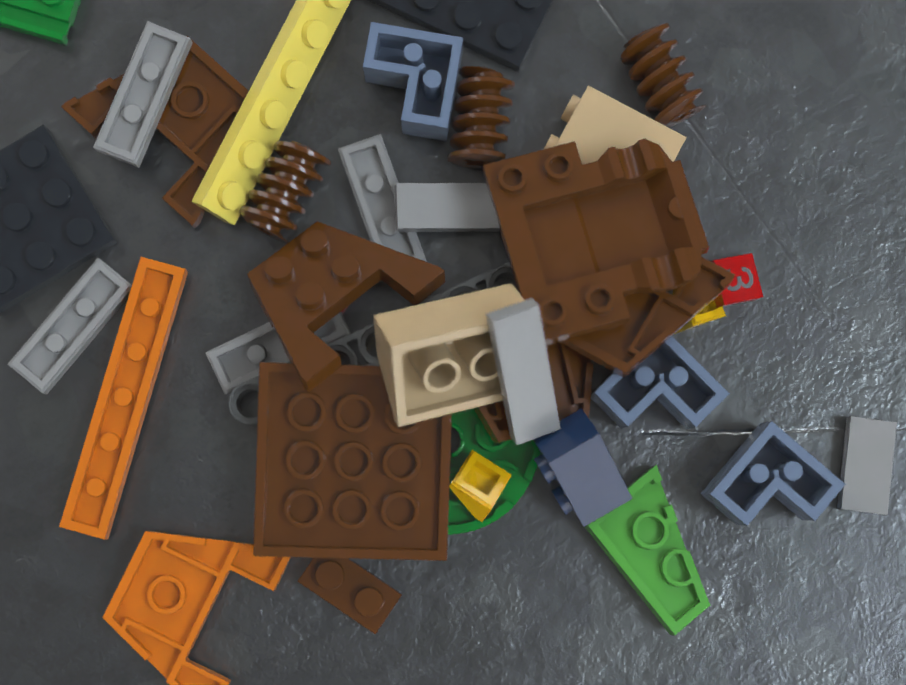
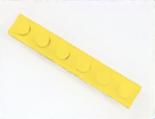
[191,0,351,225]

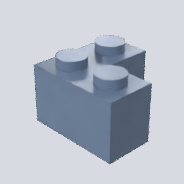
[363,22,463,141]
[591,336,729,430]
[700,421,846,526]

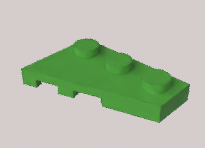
[585,465,710,635]

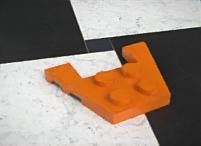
[102,531,291,685]

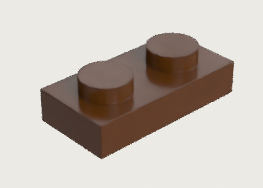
[298,558,402,635]

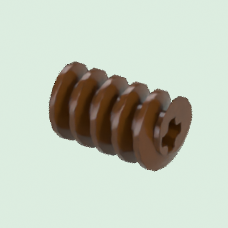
[620,23,707,127]
[447,66,515,169]
[239,140,331,244]

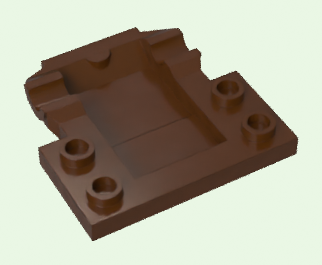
[483,138,709,345]

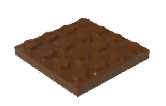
[253,362,452,561]

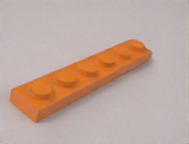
[59,257,188,540]

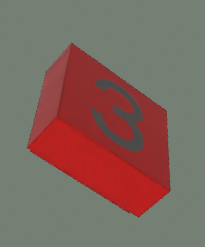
[711,253,763,308]

